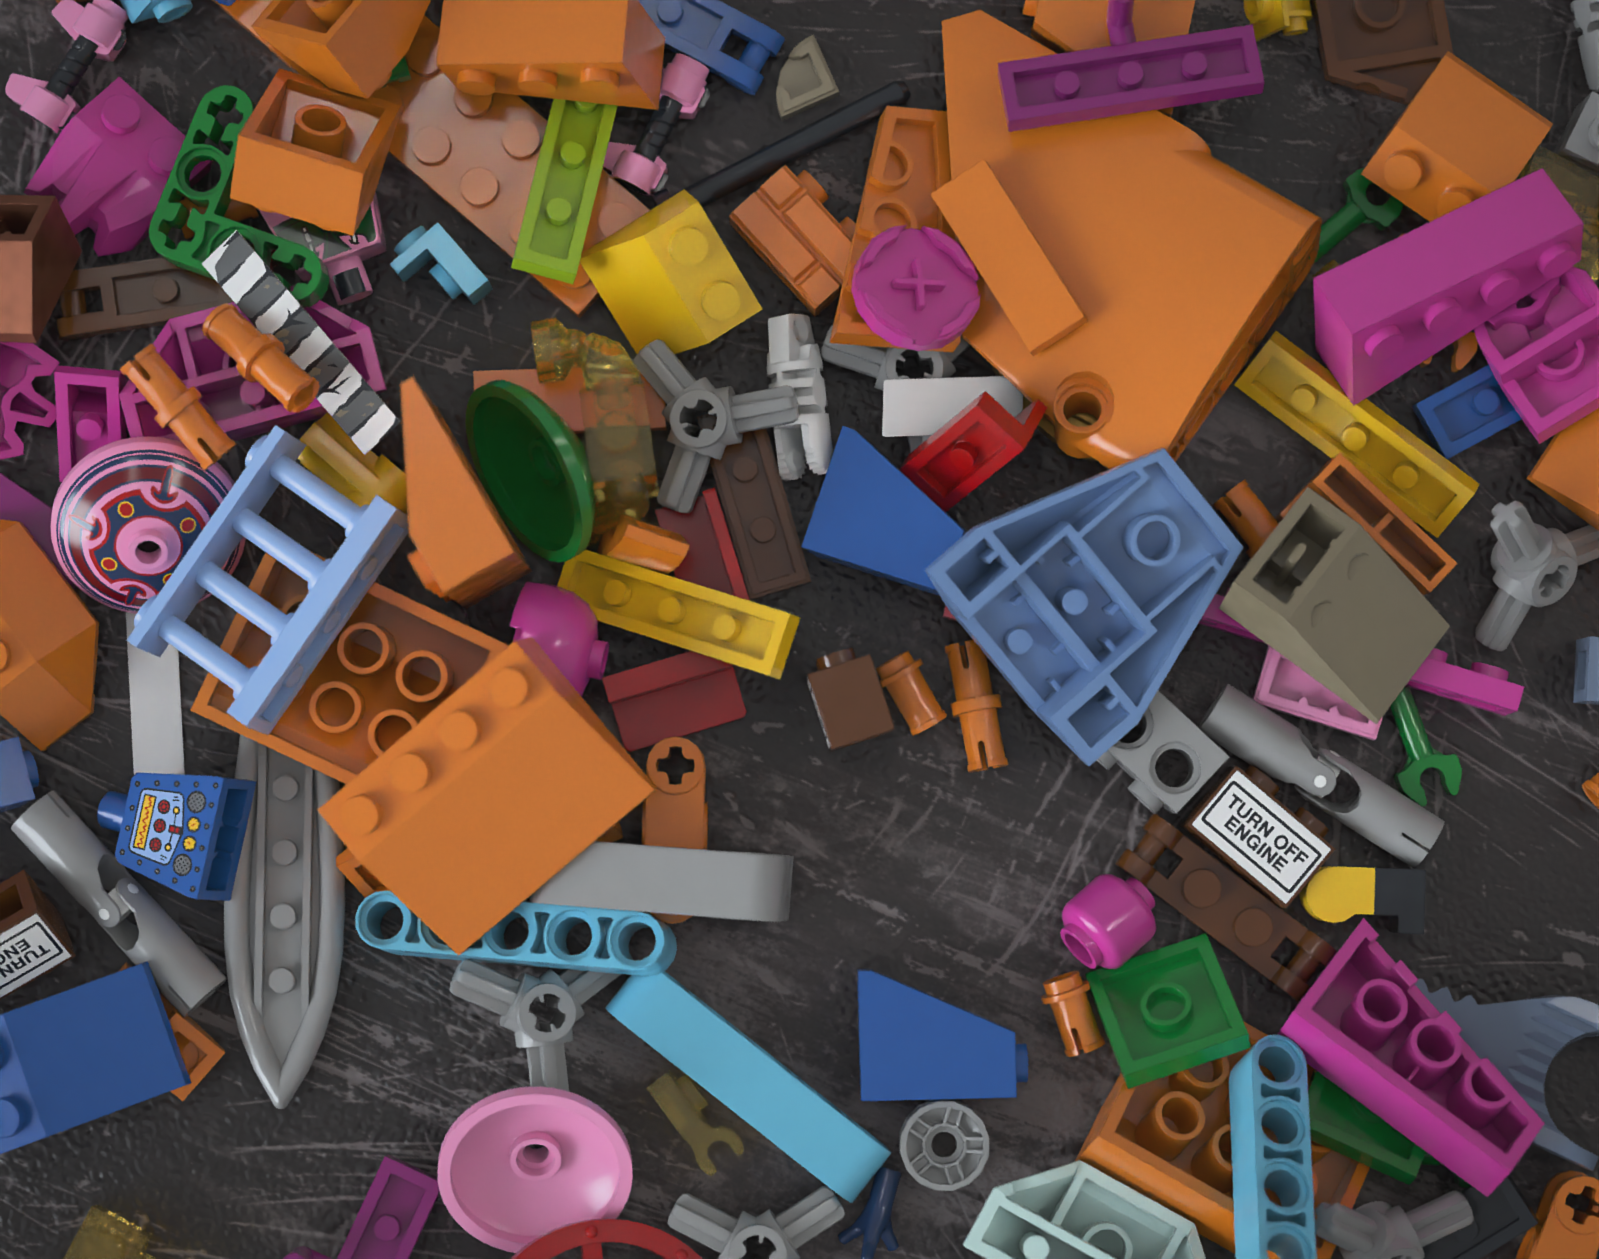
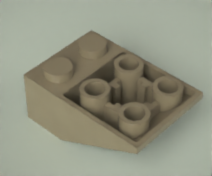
[1219,487,1450,724]

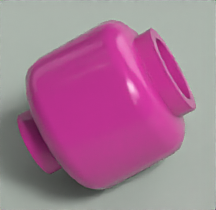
[1060,874,1157,969]

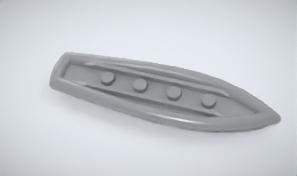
[224,734,345,1109]

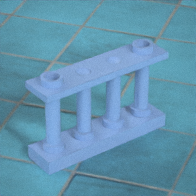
[127,425,409,735]

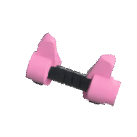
[5,0,129,134]
[602,53,710,196]

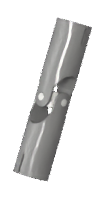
[1198,683,1445,869]
[11,790,227,1017]

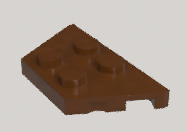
[1311,0,1453,106]

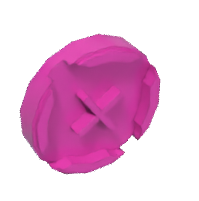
[851,225,980,351]

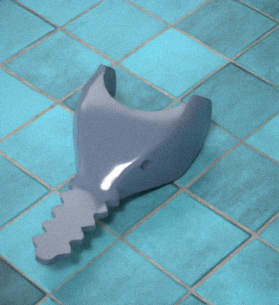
[1415,978,1599,1171]

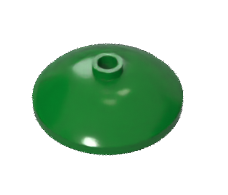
[466,380,595,562]

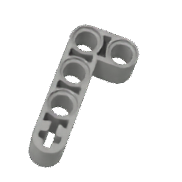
[530,841,794,922]

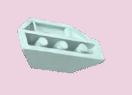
[963,1160,1206,1259]

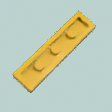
[1234,331,1480,538]
[557,550,800,680]

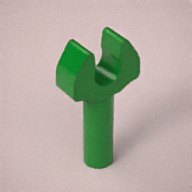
[1309,168,1403,263]
[1390,686,1462,807]

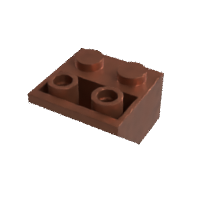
[0,195,82,343]

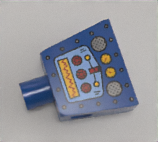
[97,772,257,901]

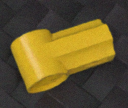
[298,412,408,513]

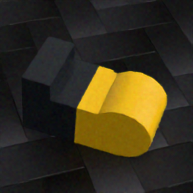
[1299,866,1426,934]

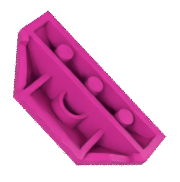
[119,286,387,442]

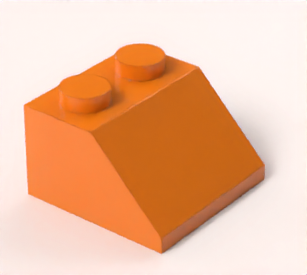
[1361,51,1553,222]
[230,68,401,236]

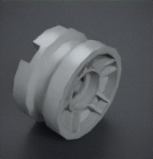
[899,1099,989,1191]

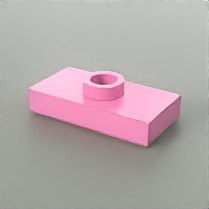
[1252,645,1383,741]

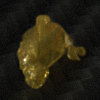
[531,317,659,546]

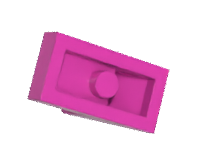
[54,365,128,482]

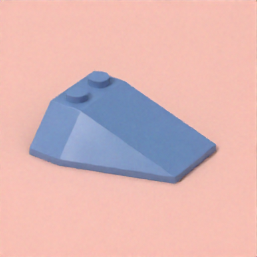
[924,448,1244,766]

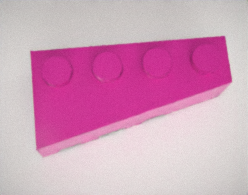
[1313,168,1584,406]
[1277,918,1545,1197]

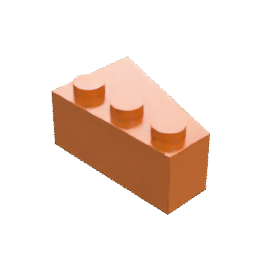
[436,0,665,110]

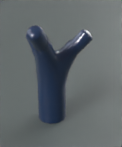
[838,1167,902,1259]

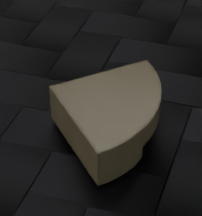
[776,34,839,121]

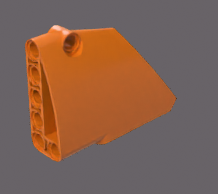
[941,10,1322,469]

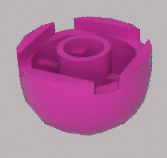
[510,581,609,696]

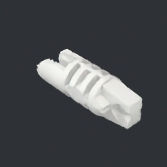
[766,314,833,481]

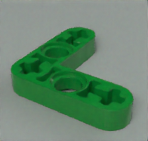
[149,85,329,308]

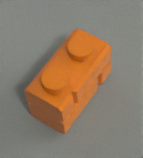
[729,165,856,317]

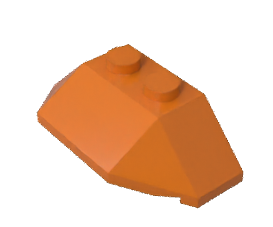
[0,519,99,751]

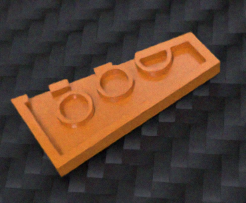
[829,106,961,353]

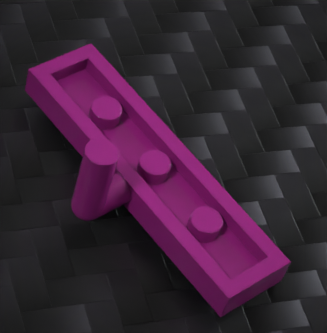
[998,0,1264,132]
[283,1154,440,1259]

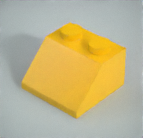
[580,189,762,355]

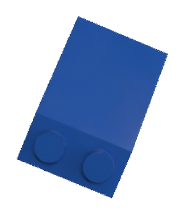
[0,961,191,1154]

